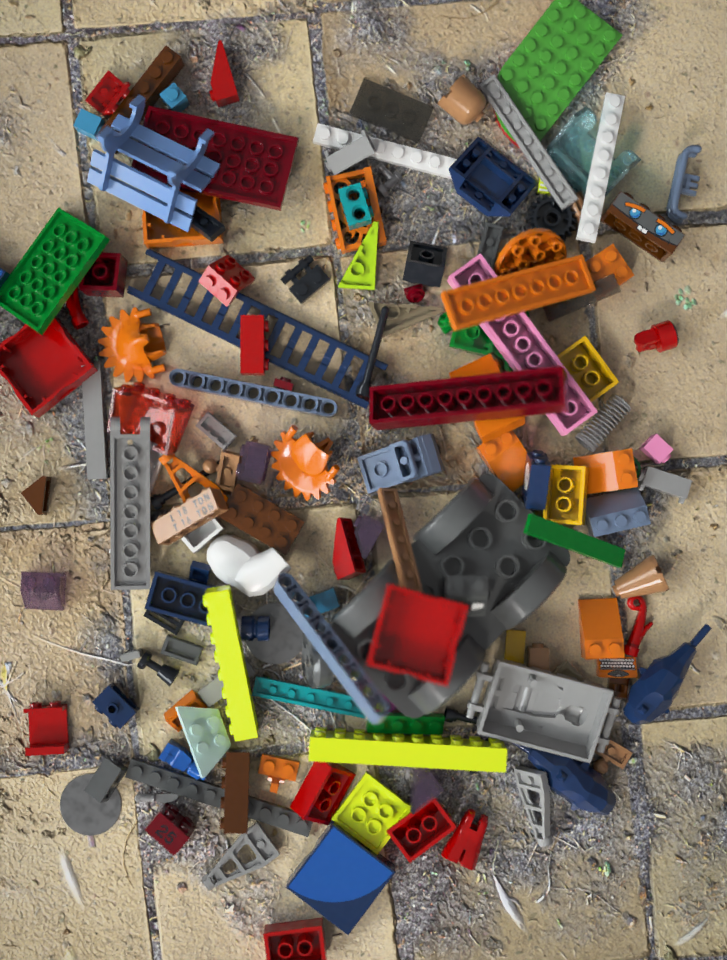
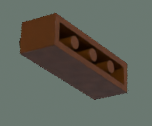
[220,752,250,834]

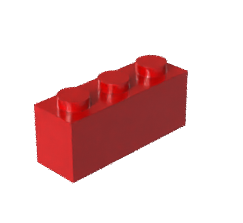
[240,315,269,375]

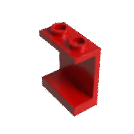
[23,701,69,756]

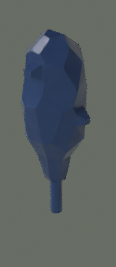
[623,624,712,725]
[512,743,616,815]

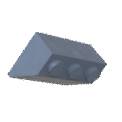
[585,487,651,537]

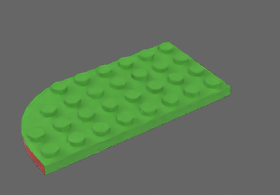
[493,0,622,148]

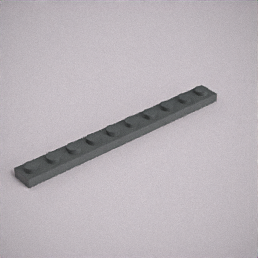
[125,757,313,837]

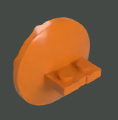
[494,228,567,277]

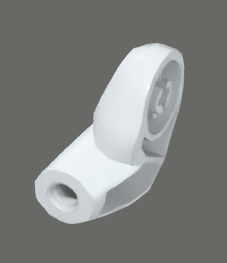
[207,534,292,597]

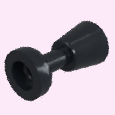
[137,650,180,687]

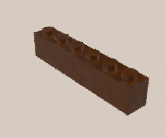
[96,45,185,154]

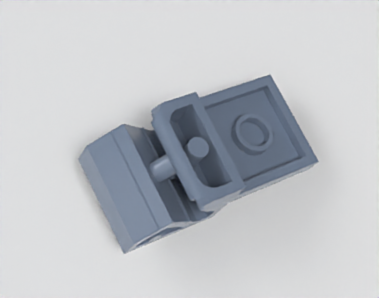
[357,434,445,494]

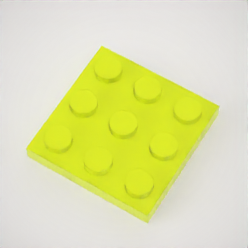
[331,771,413,855]

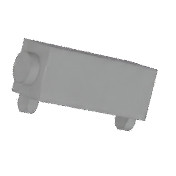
[324,129,376,175]
[637,466,693,504]

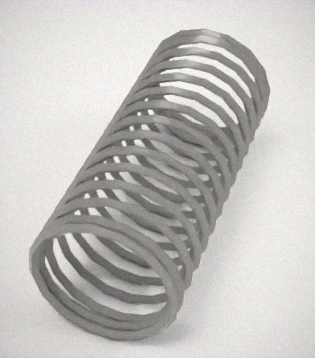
[575,394,631,452]

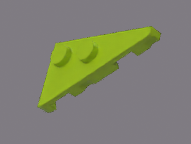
[338,221,379,290]

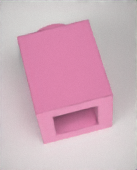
[639,433,674,464]

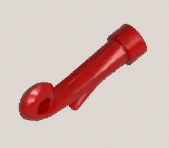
[65,287,89,330]
[624,596,653,658]

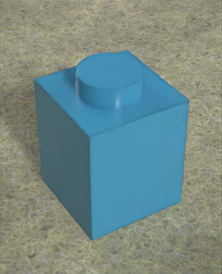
[159,82,190,112]
[73,108,105,141]

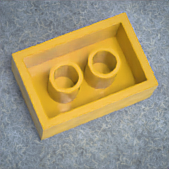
[557,336,619,402]
[543,464,589,525]

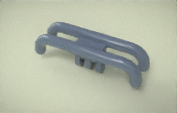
[666,145,702,224]

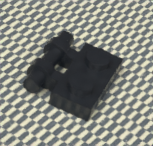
[280,255,330,305]

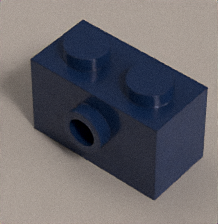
[93,682,140,729]

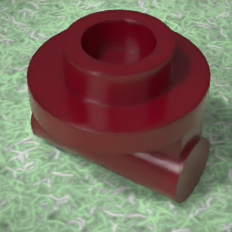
[403,284,425,303]

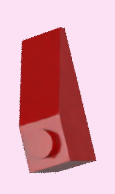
[209,40,240,108]
[332,517,366,580]

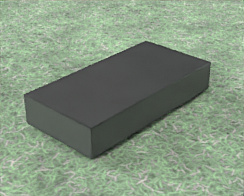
[161,635,204,666]

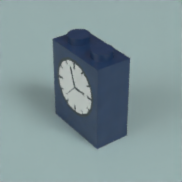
[522,450,551,510]

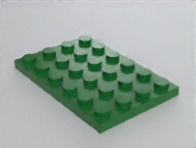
[0,207,110,335]

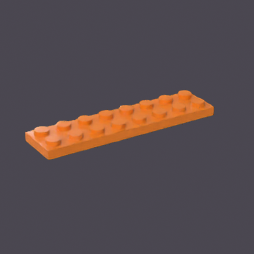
[440,254,596,331]

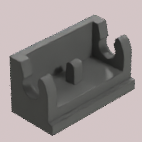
[84,757,128,803]

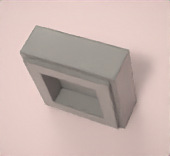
[120,648,144,662]

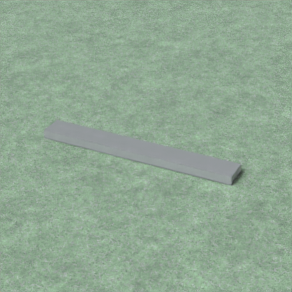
[479,74,579,211]

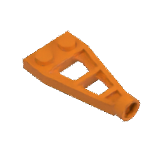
[158,449,229,503]

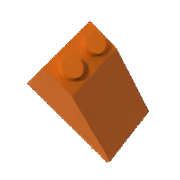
[475,430,527,492]
[573,448,638,494]
[578,597,625,660]

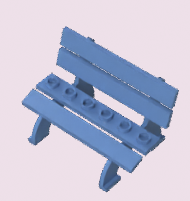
[87,95,220,232]

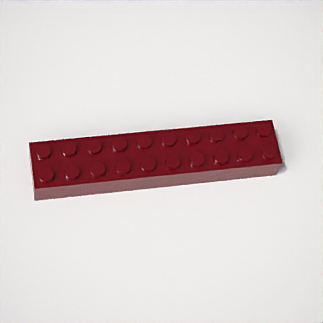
[369,366,569,430]

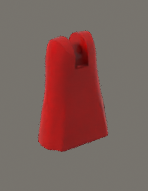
[440,808,488,871]

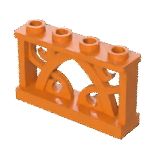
[323,166,387,254]

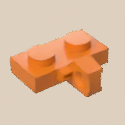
[258,753,300,793]

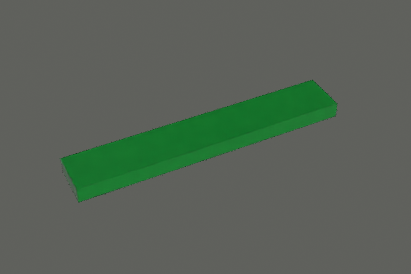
[524,514,626,568]

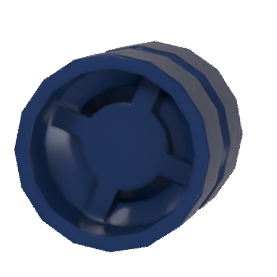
[241,616,270,641]

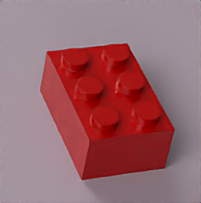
[263,917,327,960]

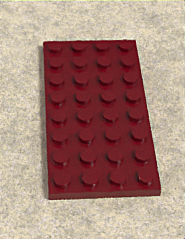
[131,106,299,211]

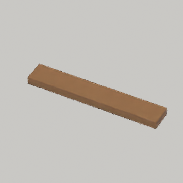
[377,488,423,593]

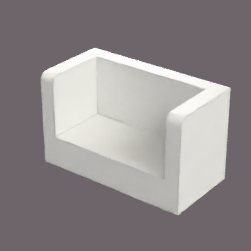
[181,517,226,553]

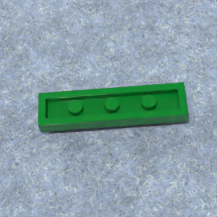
[366,712,445,735]

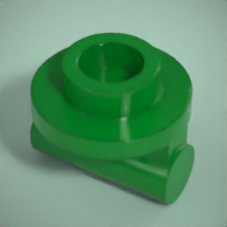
[438,312,453,335]

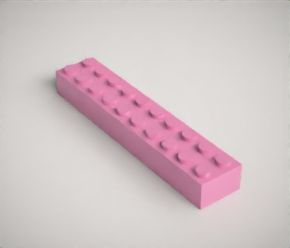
[447,253,598,436]

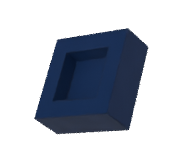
[189,560,211,583]

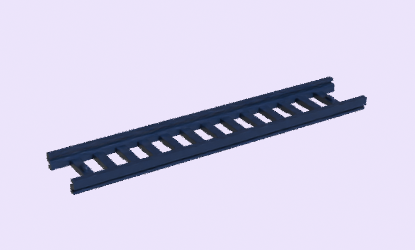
[127,249,388,410]

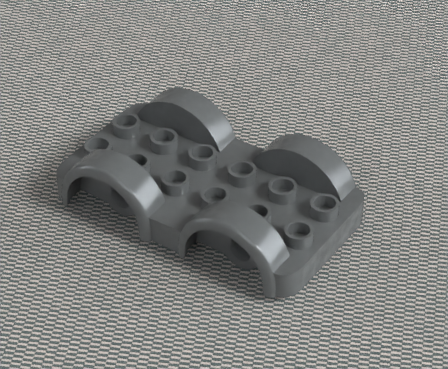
[331,474,570,718]

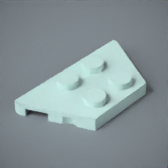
[175,706,231,778]

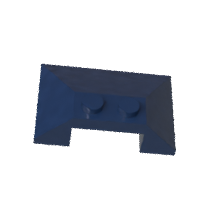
[448,136,538,217]

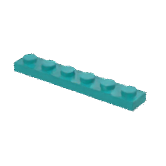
[252,676,366,719]

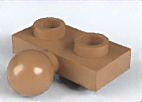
[202,450,242,492]
[593,733,633,775]

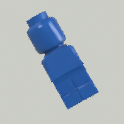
[158,739,206,780]

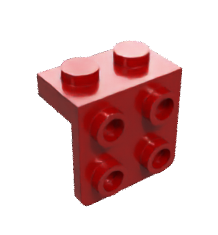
[84,70,131,116]
[198,255,255,307]

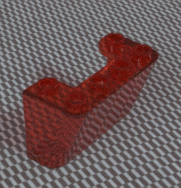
[107,382,195,456]

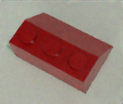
[290,761,356,825]
[386,795,457,863]

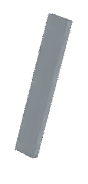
[81,364,108,480]

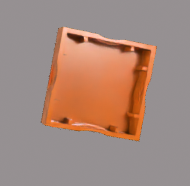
[140,189,224,249]

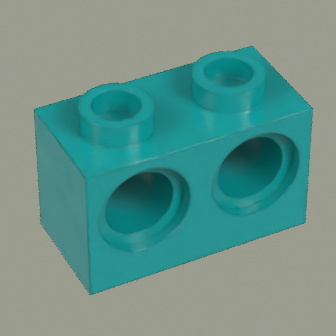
[338,182,374,230]

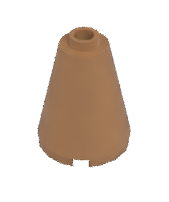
[612,555,670,599]

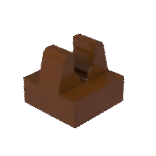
[607,678,629,698]

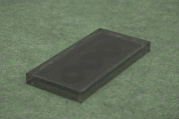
[349,78,434,144]

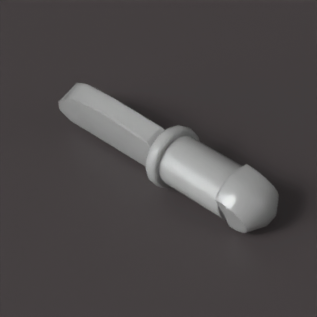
[134,793,179,803]

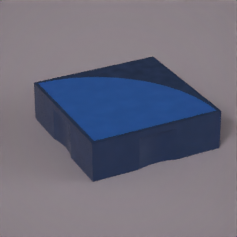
[286,821,395,935]

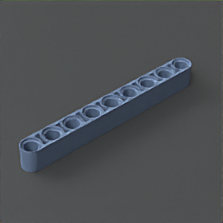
[169,369,338,418]
[274,573,390,724]

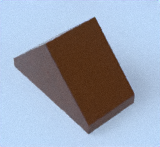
[21,476,51,515]

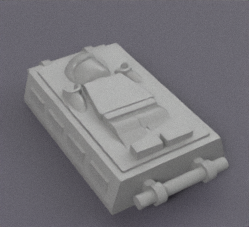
[466,659,621,763]

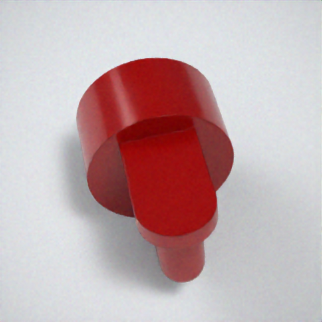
[634,320,679,353]

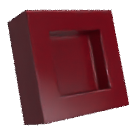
[273,377,295,392]

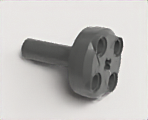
[301,630,345,689]

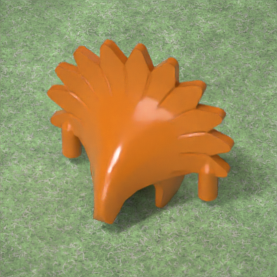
[98,307,167,383]
[270,425,340,501]

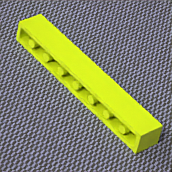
[203,584,259,742]

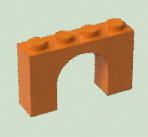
[449,353,526,444]

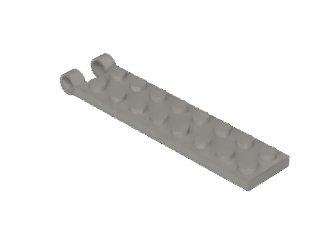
[110,417,150,590]

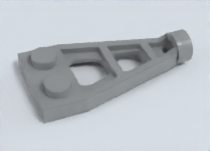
[513,766,553,846]
[202,821,280,891]

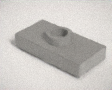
[196,412,238,450]

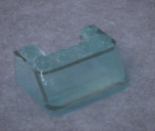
[546,105,641,197]

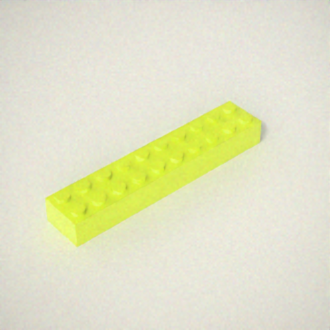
[308,727,507,773]

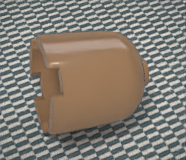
[438,74,486,125]

